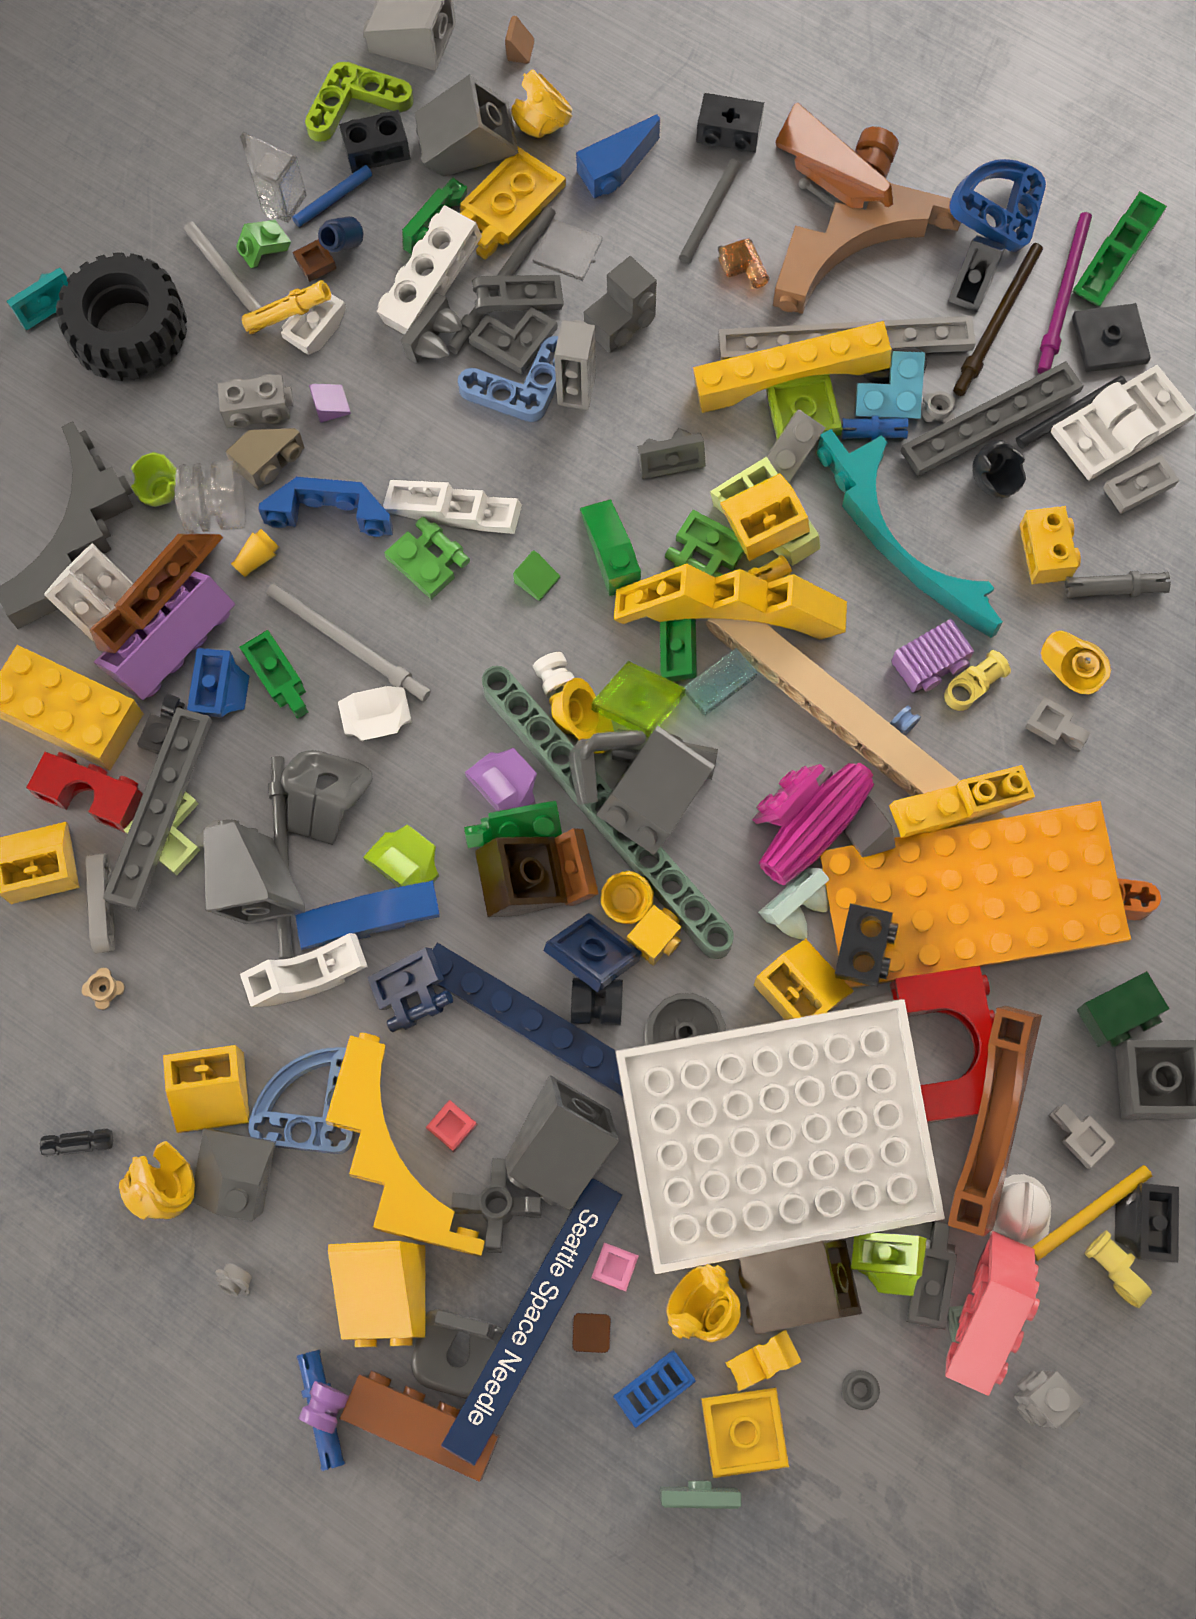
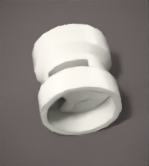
[533,652,574,698]

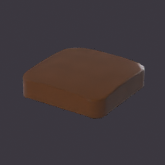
[572,1313,611,1353]

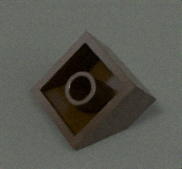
[475,837,568,918]

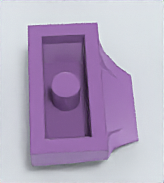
[465,748,537,811]

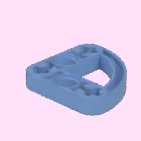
[248,1047,356,1154]

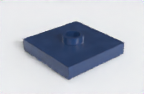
[543,913,642,992]

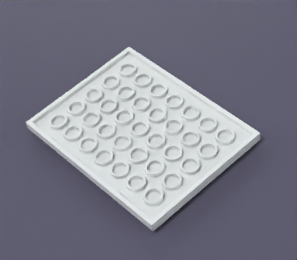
[615,999,945,1274]

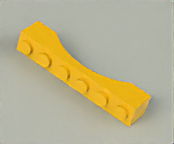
[693,321,892,413]

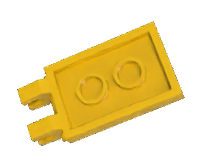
[460,147,566,260]

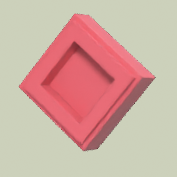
[426,1100,477,1152]

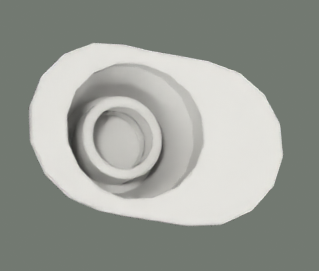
[990,1174,1051,1247]

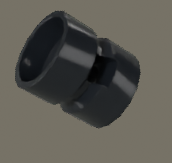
[571,977,623,1025]

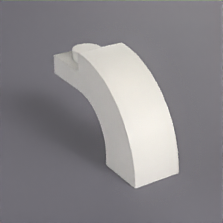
[240,933,368,1007]

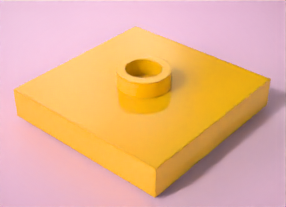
[701,1387,789,1478]

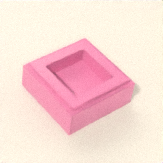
[591,1243,639,1292]

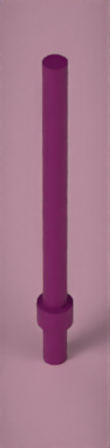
[1037,212,1092,374]

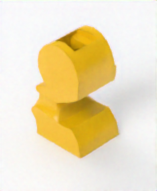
[725,1329,802,1391]

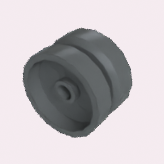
[644,993,726,1045]

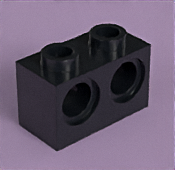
[339,110,411,173]
[835,903,898,987]

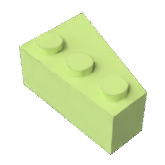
[710,457,821,566]

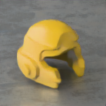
[511,70,572,138]
[119,1141,195,1220]
[666,1264,741,1342]

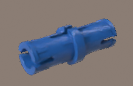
[842,415,908,441]

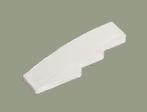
[383,480,522,534]

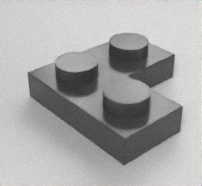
[469,307,558,375]

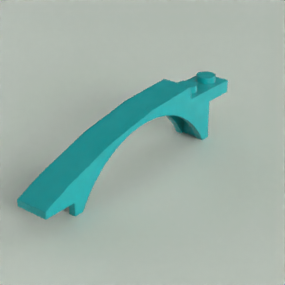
[817,429,1003,638]

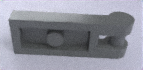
[472,275,564,314]

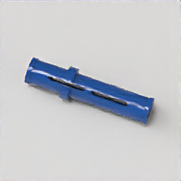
[296,1349,345,1471]

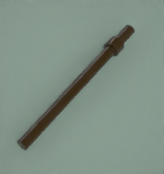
[953,243,1043,396]

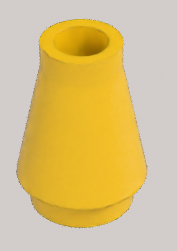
[231,529,280,577]

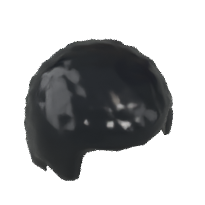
[972,440,1026,499]

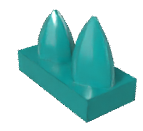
[6,267,68,331]

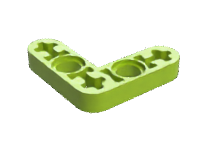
[305,61,414,142]

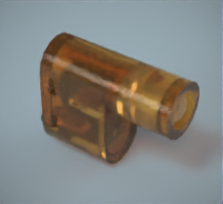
[718,238,770,288]

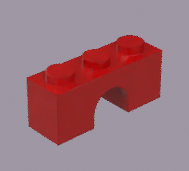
[26,752,143,833]

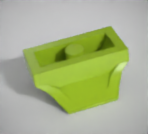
[363,824,439,887]
[851,1233,927,1296]

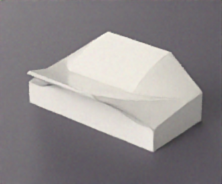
[281,294,346,355]
[338,686,412,741]

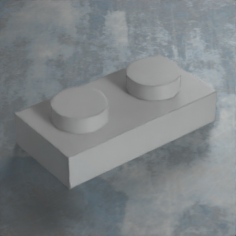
[766,409,825,483]
[1103,454,1179,514]

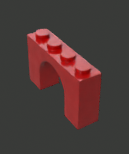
[890,966,995,1123]

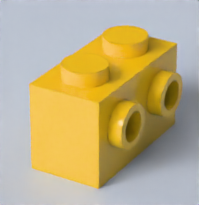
[1020,506,1081,584]

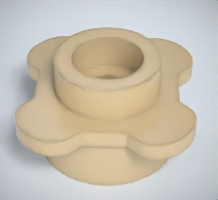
[81,968,125,1010]

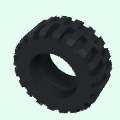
[56,252,187,381]

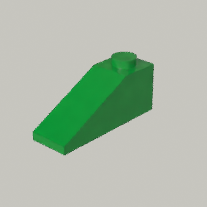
[580,499,641,596]

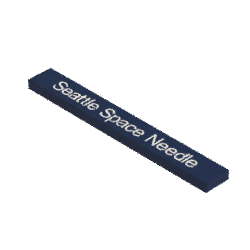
[441,1178,622,1467]

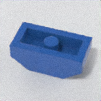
[187,648,250,717]

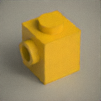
[627,905,682,966]

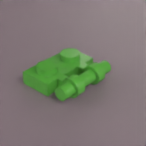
[665,509,745,578]
[384,517,470,600]

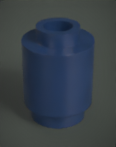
[318,216,363,252]

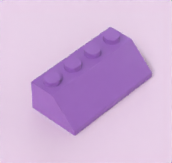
[94,571,235,700]

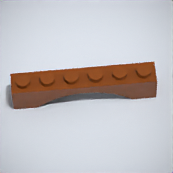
[948,1006,1042,1237]

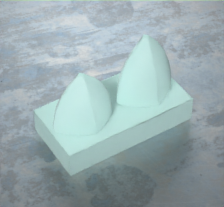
[758,867,830,940]

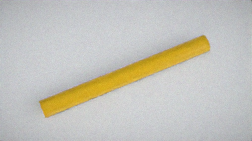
[1031,1165,1153,1261]

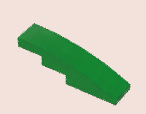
[1073,191,1167,307]

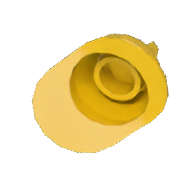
[549,678,614,754]

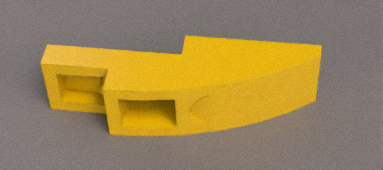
[889,765,1035,838]

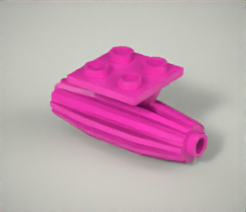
[752,763,874,886]

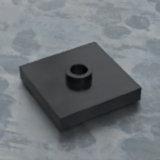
[1072,303,1151,372]

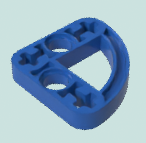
[949,159,1046,252]

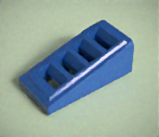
[613,1349,696,1428]

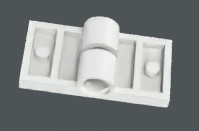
[1050,365,1196,481]

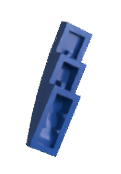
[295,880,440,950]

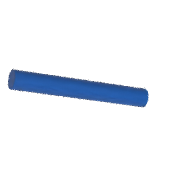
[292,165,372,228]

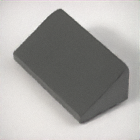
[843,796,895,858]

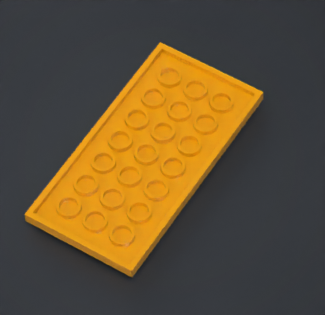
[820,801,1131,989]

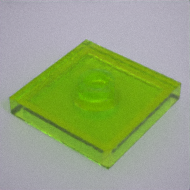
[591,661,685,738]

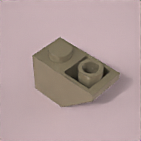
[225,428,305,490]

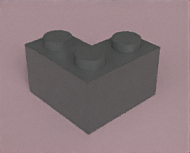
[583,256,657,353]

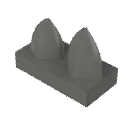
[401,293,462,363]
[638,428,706,479]

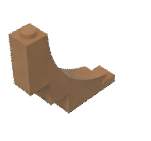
[773,183,961,314]

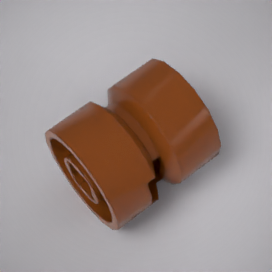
[855,126,899,178]

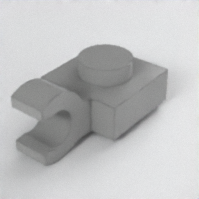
[1025,697,1091,752]
[1048,1104,1116,1168]

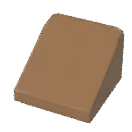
[505,15,535,64]

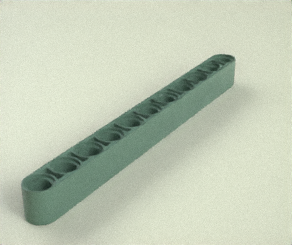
[482,666,734,959]

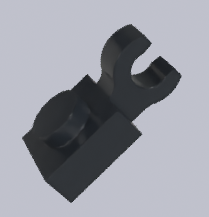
[137,693,185,754]

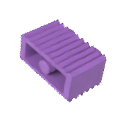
[891,619,974,693]

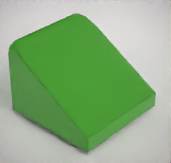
[513,550,560,601]

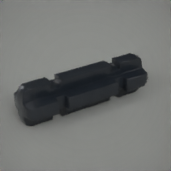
[40,1129,114,1157]

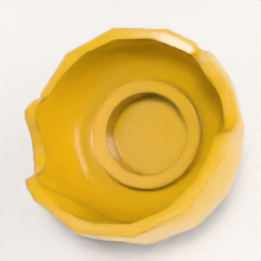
[601,871,654,924]

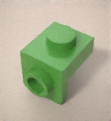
[236,220,291,268]

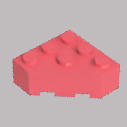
[945,1231,1040,1396]

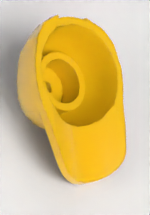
[1041,631,1111,694]

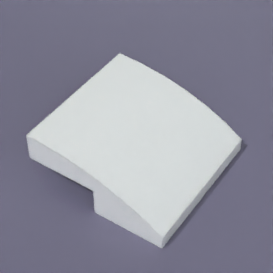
[44,543,134,642]

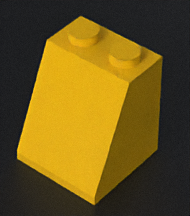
[328,1241,425,1347]

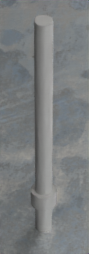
[266,583,431,702]

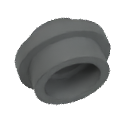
[841,1370,880,1410]

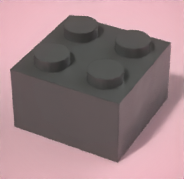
[1116,1040,1196,1119]

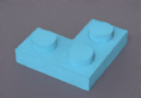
[855,351,925,419]

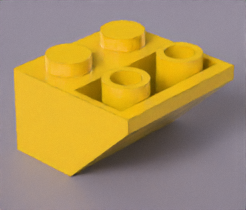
[720,473,810,561]
[0,822,80,904]
[754,939,854,1020]
[163,1045,250,1133]

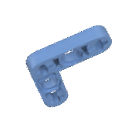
[458,336,558,422]

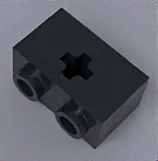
[696,93,765,153]

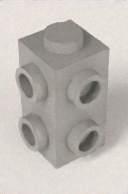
[217,374,294,428]
[1013,1370,1084,1429]

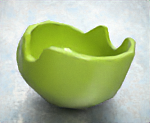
[131,452,181,507]

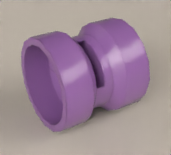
[298,1381,349,1434]

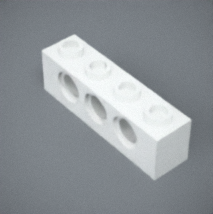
[377,205,482,335]

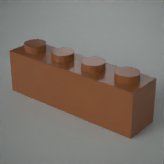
[340,1370,500,1482]

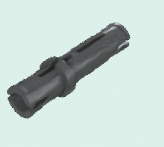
[1065,571,1171,598]

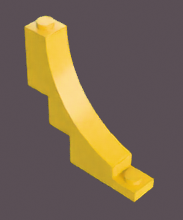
[614,564,847,640]
[326,1032,485,1257]

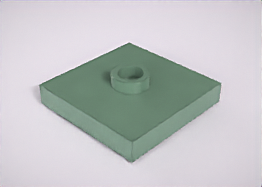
[660,1480,741,1509]

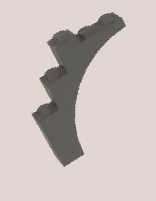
[0,421,134,629]

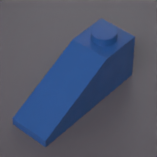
[576,114,660,199]

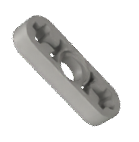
[85,853,115,954]

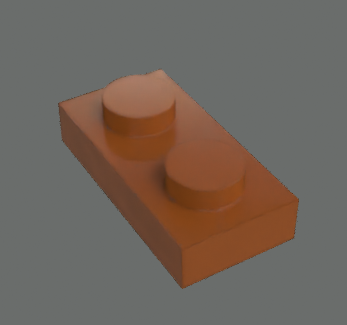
[555,828,599,906]

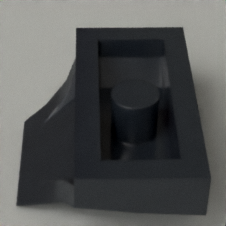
[1115,1183,1179,1263]

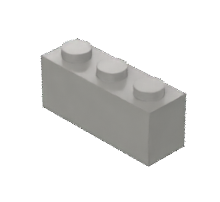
[554,320,596,410]

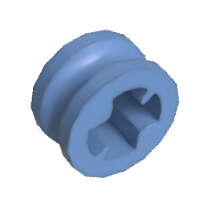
[890,706,921,736]

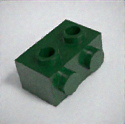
[1077,971,1170,1048]

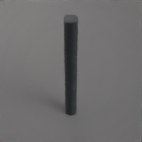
[1016,375,1127,449]

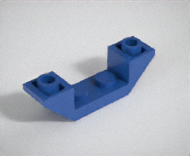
[258,477,393,537]

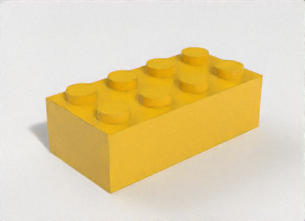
[0,645,144,771]

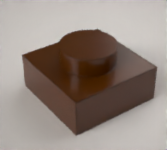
[293,239,337,282]

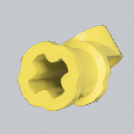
[944,650,1011,711]
[1084,1230,1152,1308]

